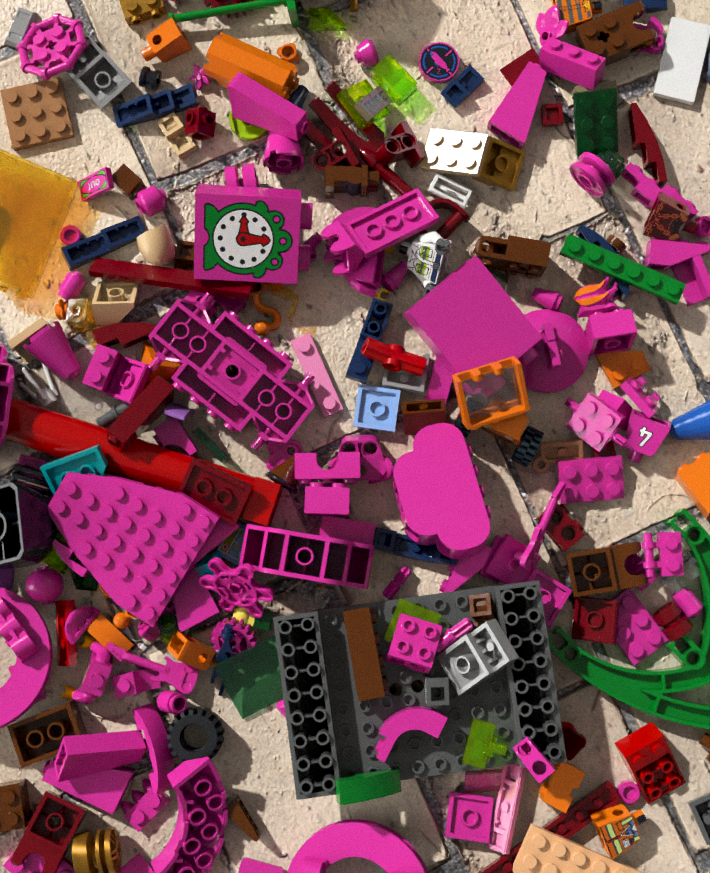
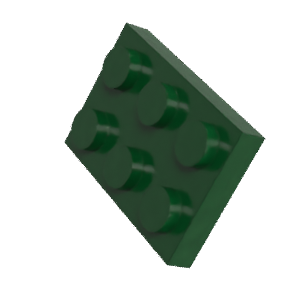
[573,88,618,157]

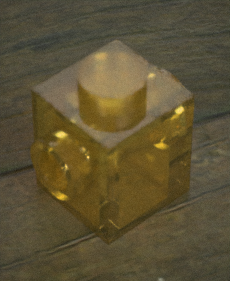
[65,298,95,333]

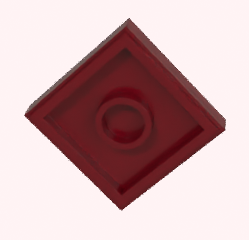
[571,596,620,644]

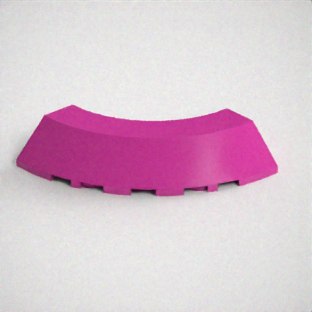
[151,757,228,873]

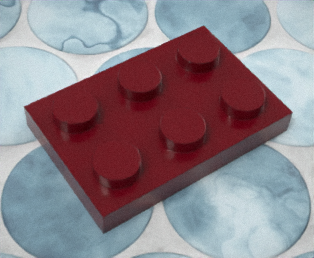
[178,457,254,526]

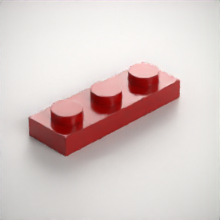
[55,600,78,666]

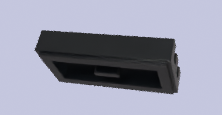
[10,464,53,497]

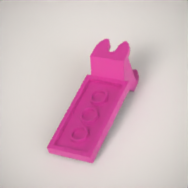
[321,188,440,276]

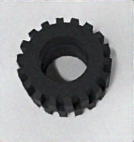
[167,707,225,763]

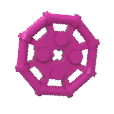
[16,13,88,80]

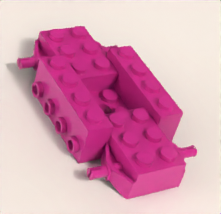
[148,292,315,451]

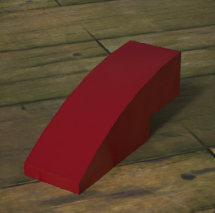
[92,322,156,349]

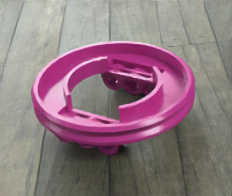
[0,587,53,728]
[287,819,428,873]

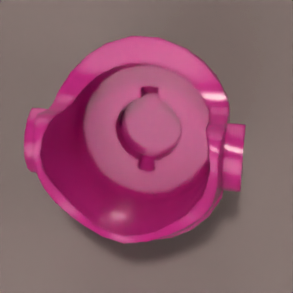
[25,566,64,605]

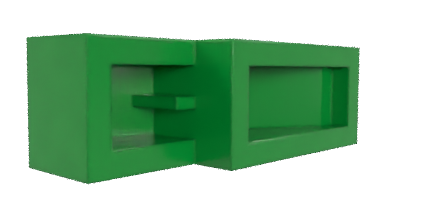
[335,768,402,805]

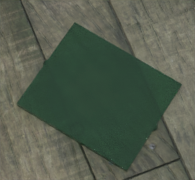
[214,636,283,719]

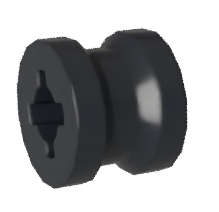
[139,66,162,91]

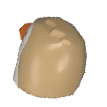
[136,224,177,266]

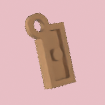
[532,438,583,473]

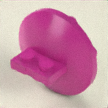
[508,309,589,393]

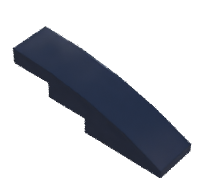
[112,83,200,128]

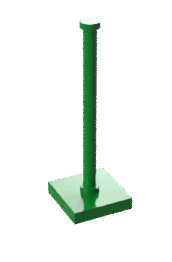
[168,0,300,28]

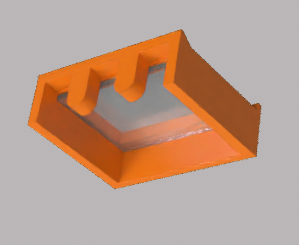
[451,356,530,430]

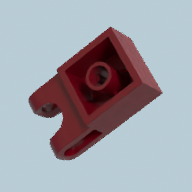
[11,790,89,873]

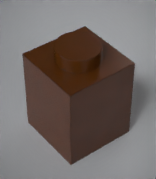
[112,163,145,201]

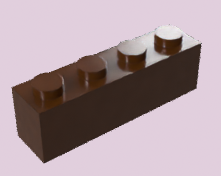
[343,606,388,701]

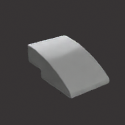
[64,37,132,110]
[436,619,519,695]

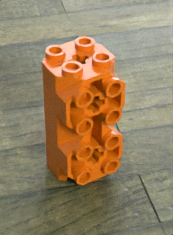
[203,32,300,100]

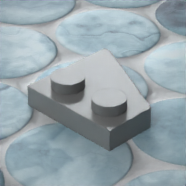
[381,354,430,394]

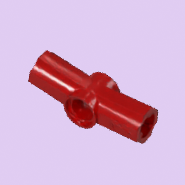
[361,337,427,377]

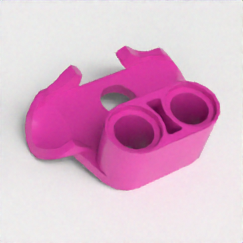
[327,435,394,484]

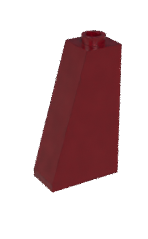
[107,375,175,451]

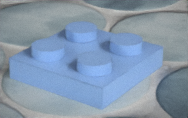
[353,384,401,433]

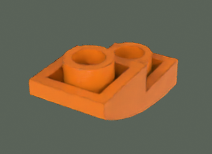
[86,613,134,661]

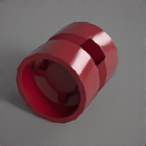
[652,600,693,642]

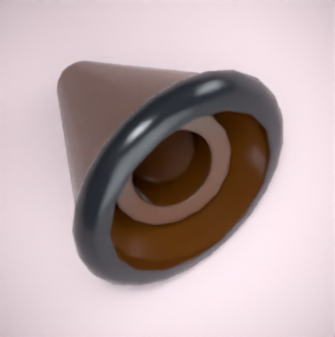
[265,456,298,493]

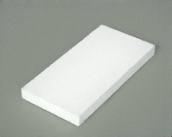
[652,16,710,105]

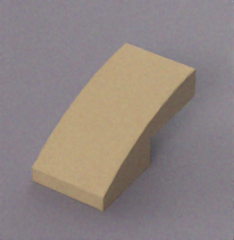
[157,112,198,160]

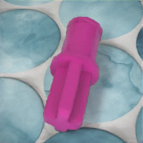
[437,618,473,654]

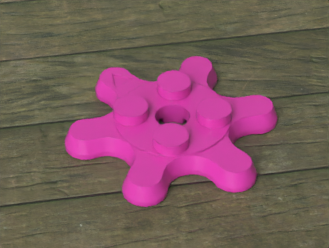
[198,557,274,618]

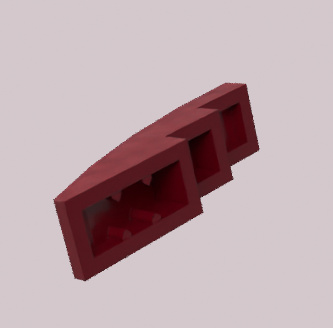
[627,103,668,188]

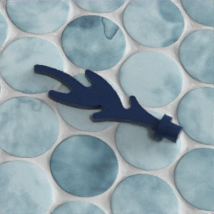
[211,624,235,696]

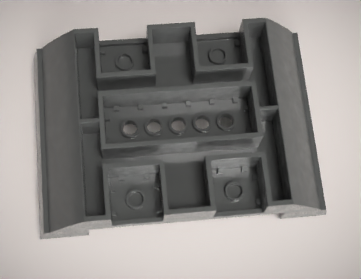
[273,580,567,800]

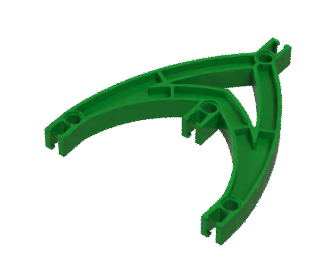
[548,508,710,729]

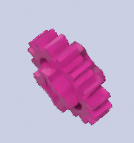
[210,617,258,663]

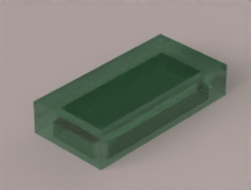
[192,427,230,464]

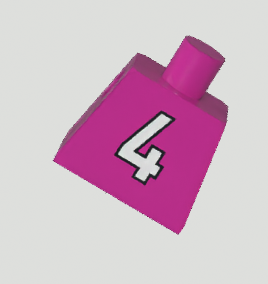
[624,409,671,463]

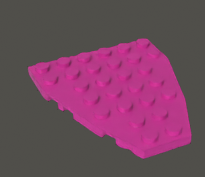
[47,471,221,627]

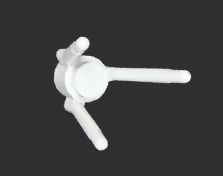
[19,363,59,408]

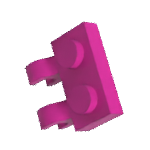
[620,375,661,419]

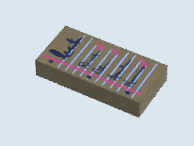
[354,86,393,123]

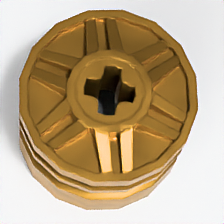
[72,827,122,873]

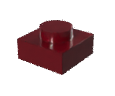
[540,103,564,127]

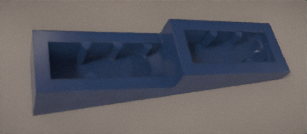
[61,216,146,271]

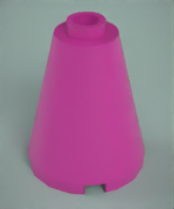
[263,131,305,174]
[23,321,81,381]

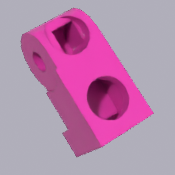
[513,736,556,783]

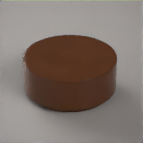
[606,234,627,254]

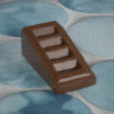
[227,795,261,842]

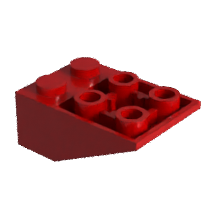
[615,722,686,804]

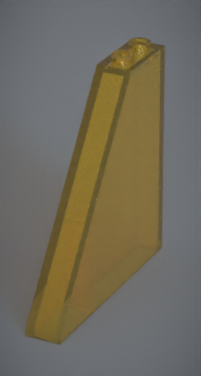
[0,149,79,301]

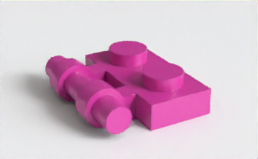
[642,532,684,577]

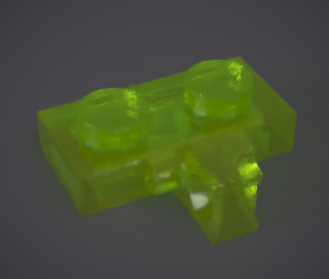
[462,718,507,769]

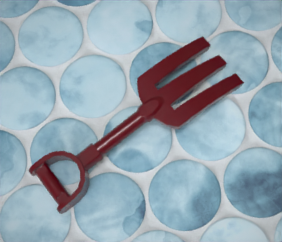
[304,81,470,239]

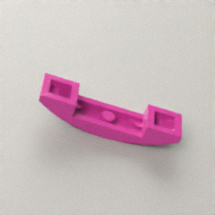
[132,703,174,795]

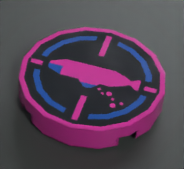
[418,42,460,84]

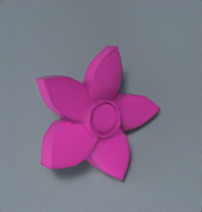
[189,64,211,90]

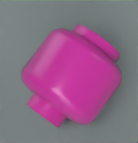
[135,185,167,217]

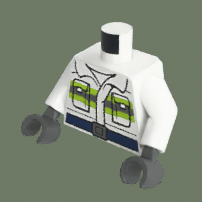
[399,231,452,295]

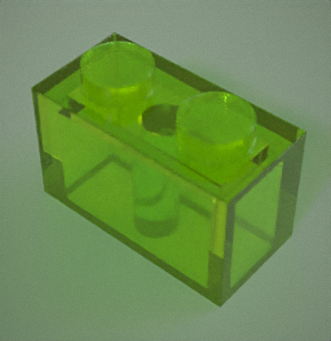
[371,54,418,107]

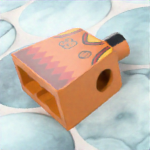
[167,629,219,671]

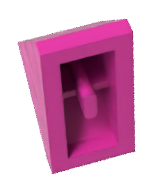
[598,390,633,431]

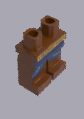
[325,165,379,199]

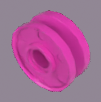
[569,152,616,197]

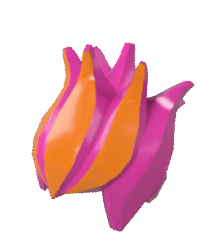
[573,276,621,318]

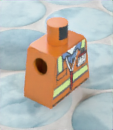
[590,804,647,859]

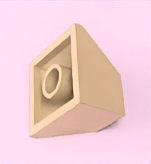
[91,281,140,326]

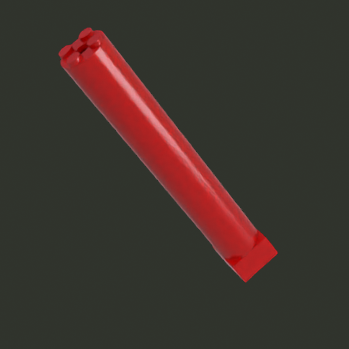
[4,398,284,527]

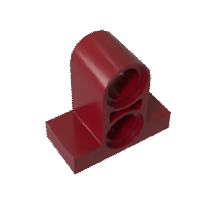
[376,121,426,168]
[313,126,362,171]

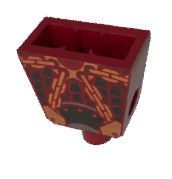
[643,191,698,241]

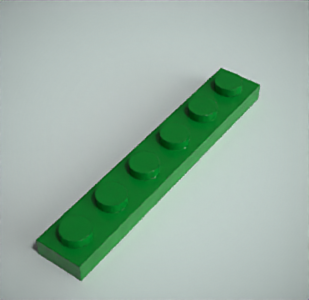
[559,234,686,305]

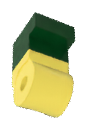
[232,606,275,631]

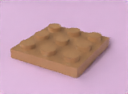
[0,77,75,151]

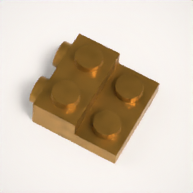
[119,0,167,26]
[472,136,526,192]

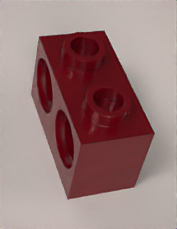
[534,503,585,552]

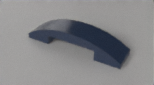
[575,225,629,301]
[372,527,458,566]

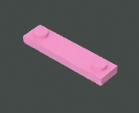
[291,333,343,418]
[487,764,527,854]

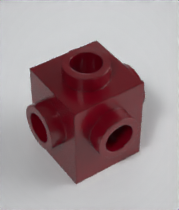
[185,106,216,141]

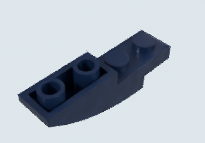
[345,298,393,384]

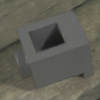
[425,676,449,710]

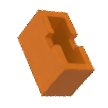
[538,762,586,813]

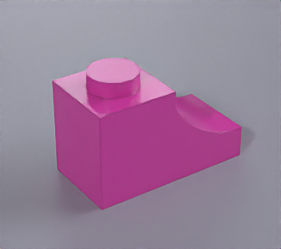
[153,418,200,457]
[111,668,163,699]

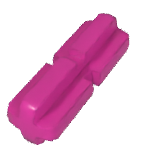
[382,566,412,599]

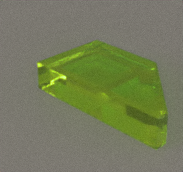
[308,8,346,31]

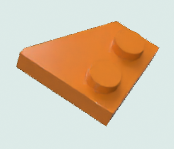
[595,351,651,389]

